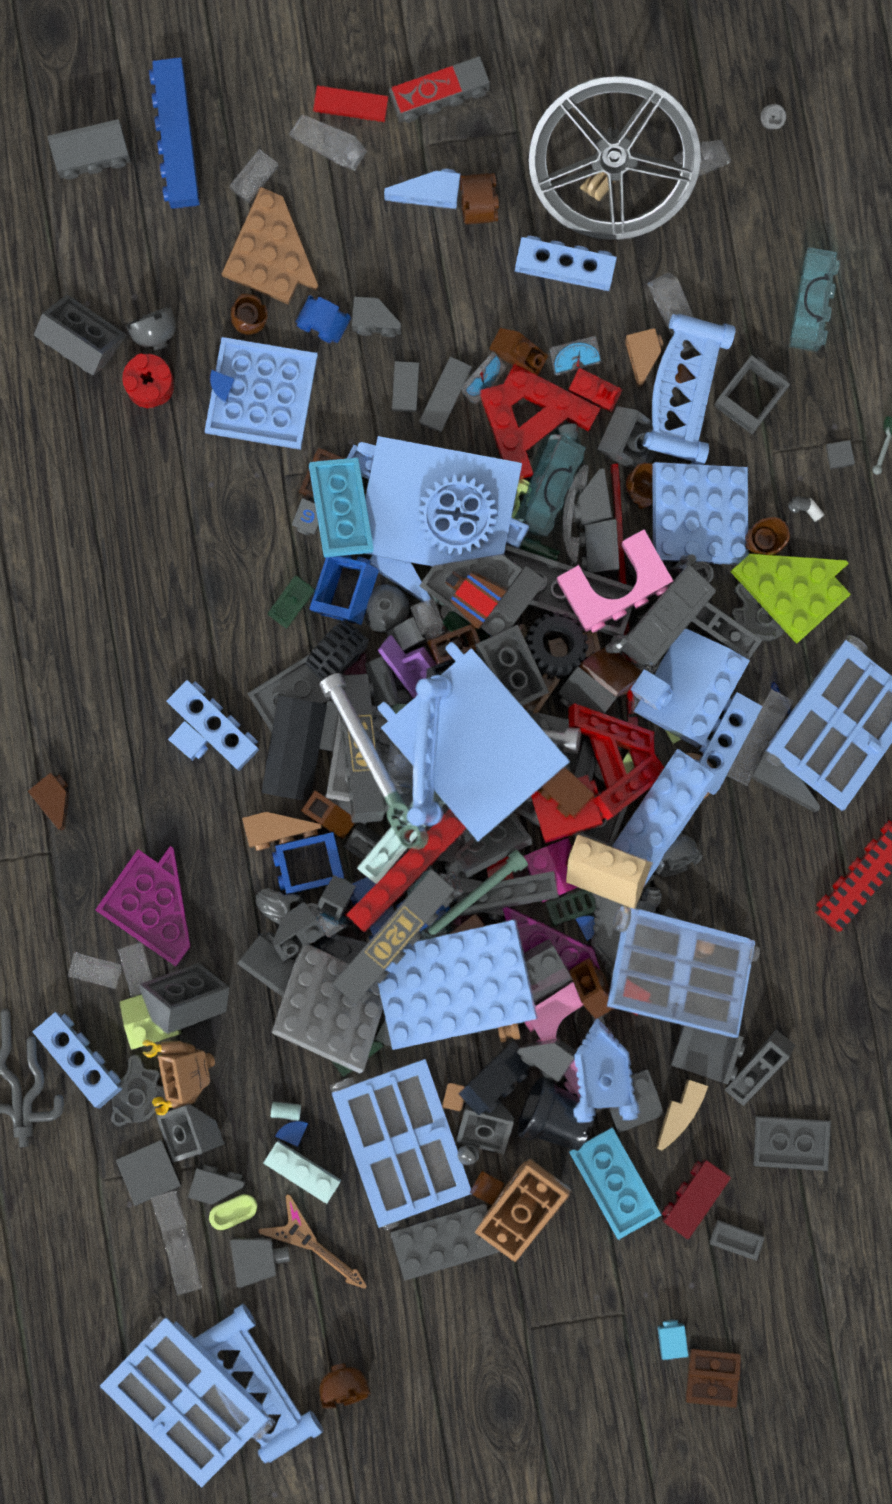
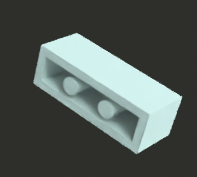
[264,1140,341,1204]

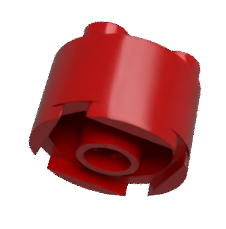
[123,354,174,408]

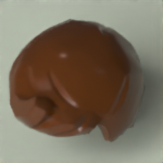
[231,294,268,335]
[626,462,653,509]
[745,517,790,555]

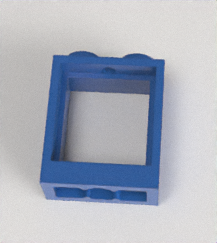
[310,555,379,625]
[272,832,345,894]

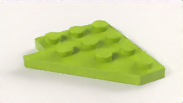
[731,554,851,644]

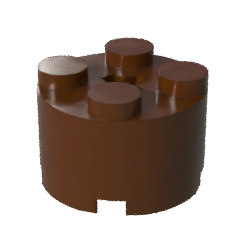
[460,173,499,225]

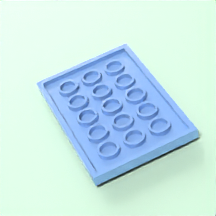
[378,920,538,1050]

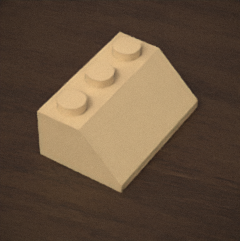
[566,835,653,909]

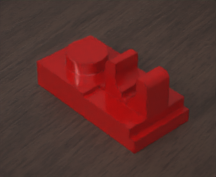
[568,368,622,412]

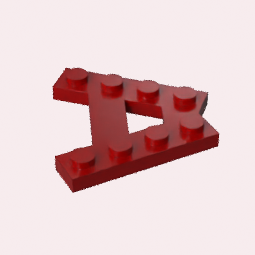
[480,364,600,480]
[569,703,664,820]

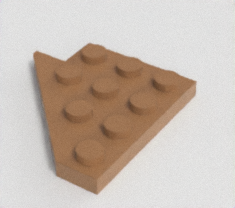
[222,187,318,305]

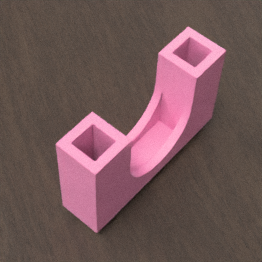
[557,530,673,633]
[524,982,583,1098]

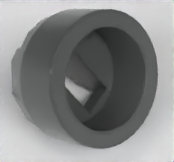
[558,424,578,443]
[458,1144,480,1165]

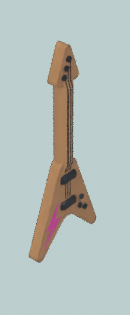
[259,1194,367,1288]

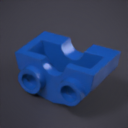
[295,295,351,343]

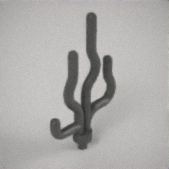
[0,1008,64,1147]

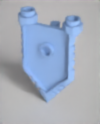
[574,1018,640,1123]

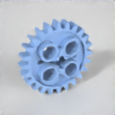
[417,475,498,556]

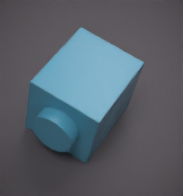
[657,1320,688,1360]

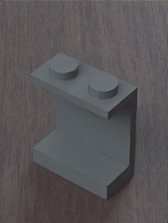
[669,1025,746,1085]

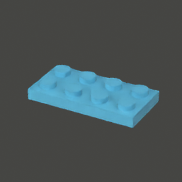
[309,458,374,558]
[569,1127,661,1240]

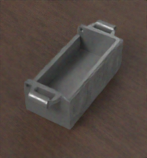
[606,554,716,665]

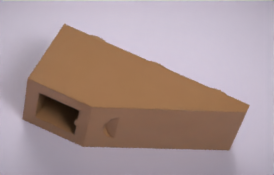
[242,812,322,851]

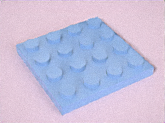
[205,337,318,450]
[652,462,748,565]

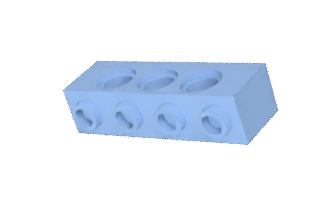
[515,236,616,291]
[167,680,259,771]
[694,692,763,795]
[33,1012,123,1108]

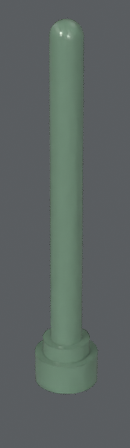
[428,850,528,935]

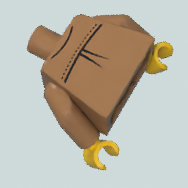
[142,1040,215,1115]

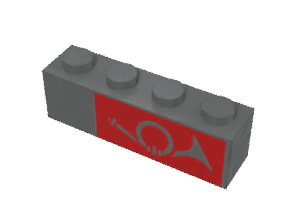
[389,56,490,123]

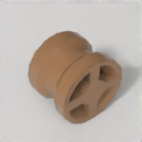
[498,1023,520,1043]

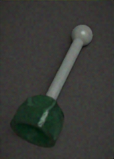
[872,416,892,475]

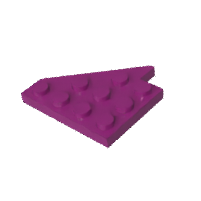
[95,846,191,967]
[502,907,600,976]

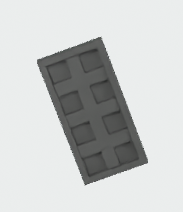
[390,1203,500,1281]

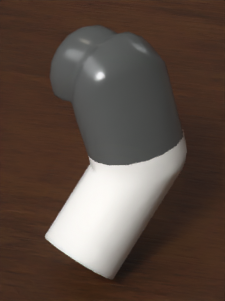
[788,496,825,522]

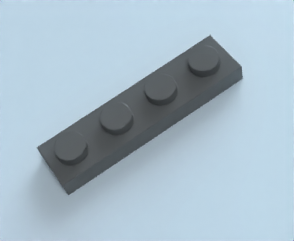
[456,871,559,916]

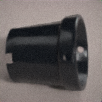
[518,1076,596,1151]

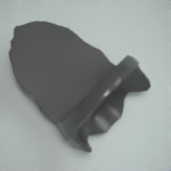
[256,888,304,925]

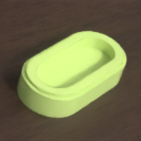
[209,1194,258,1230]

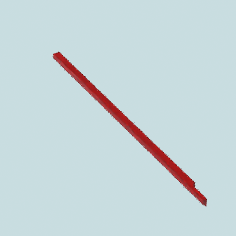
[611,464,638,726]

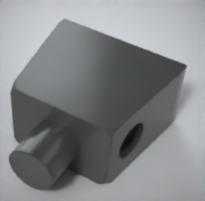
[230,1237,290,1288]

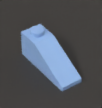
[384,169,460,209]
[370,555,431,607]

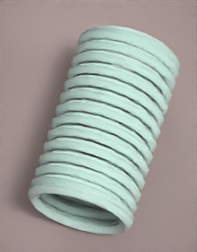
[271,1101,301,1121]

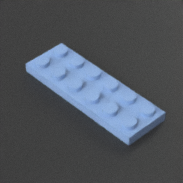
[612,749,718,888]

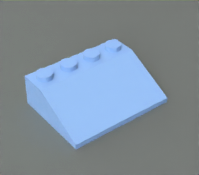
[634,628,750,748]

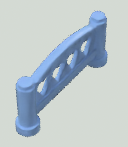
[643,313,735,465]
[407,675,452,826]
[194,1304,323,1463]

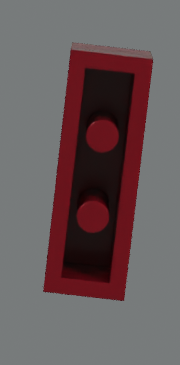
[661,1159,731,1240]

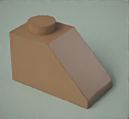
[625,328,664,387]

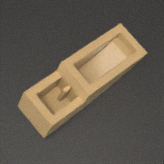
[656,1079,708,1150]

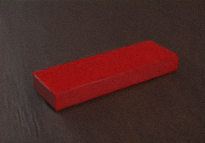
[313,86,388,122]

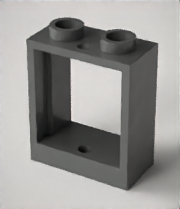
[714,355,790,435]

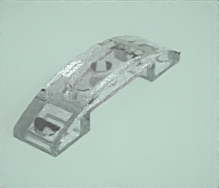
[562,465,589,566]
[726,689,793,787]
[151,1191,202,1296]

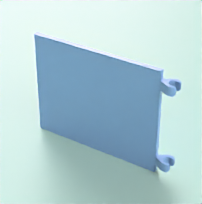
[357,436,522,566]
[378,643,570,841]

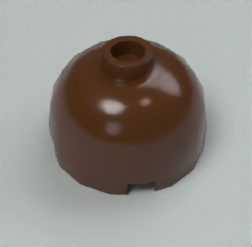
[319,1363,371,1408]

